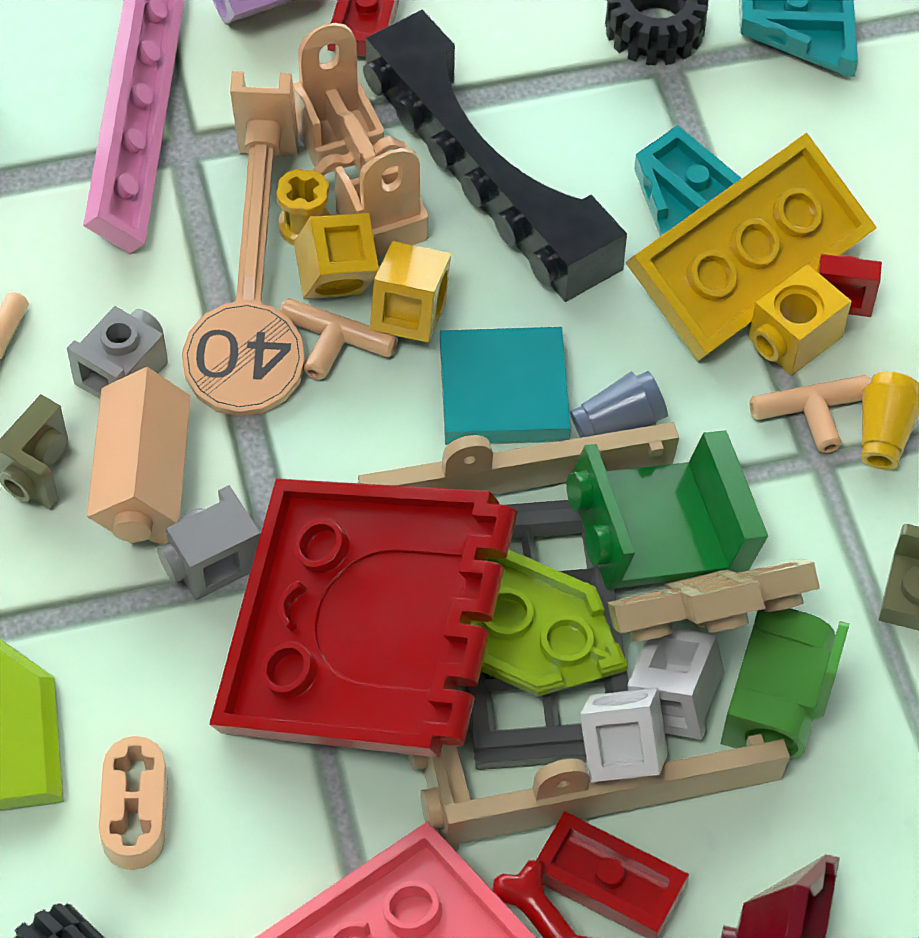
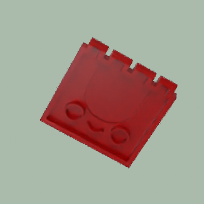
[209,478,517,758]

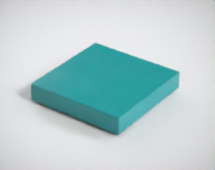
[440,327,571,445]

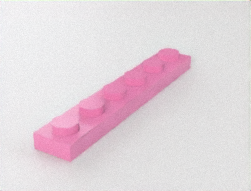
[83,0,184,254]

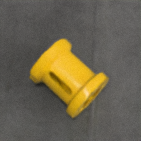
[276,169,330,245]

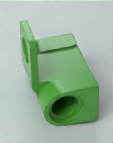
[720,608,850,760]

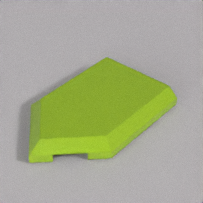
[471,549,628,697]
[0,639,64,810]

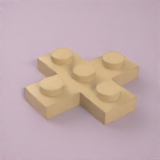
[607,559,820,642]

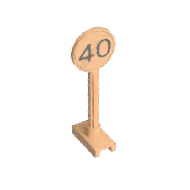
[182,71,305,417]

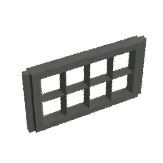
[466,500,629,770]

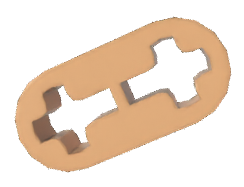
[99,736,168,870]

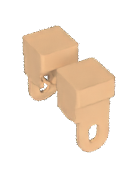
[293,23,428,256]

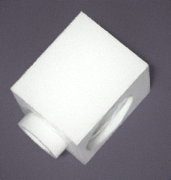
[580,687,668,782]

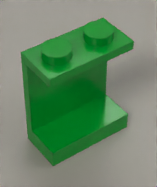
[566,430,768,590]

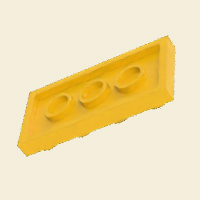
[625,132,877,361]

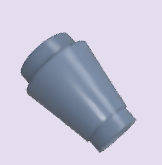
[570,371,668,438]

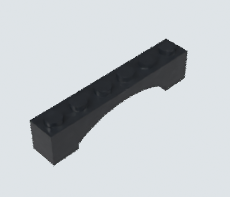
[363,9,627,302]

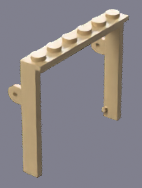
[358,422,790,851]

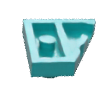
[739,0,858,76]
[634,125,742,236]

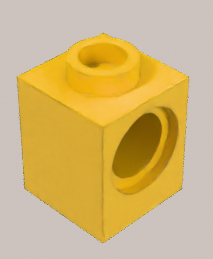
[294,213,379,299]
[369,241,451,343]
[749,264,851,376]

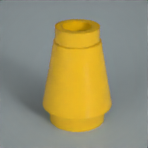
[861,372,919,470]

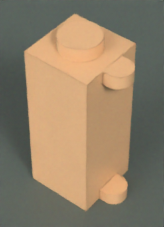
[87,367,191,544]

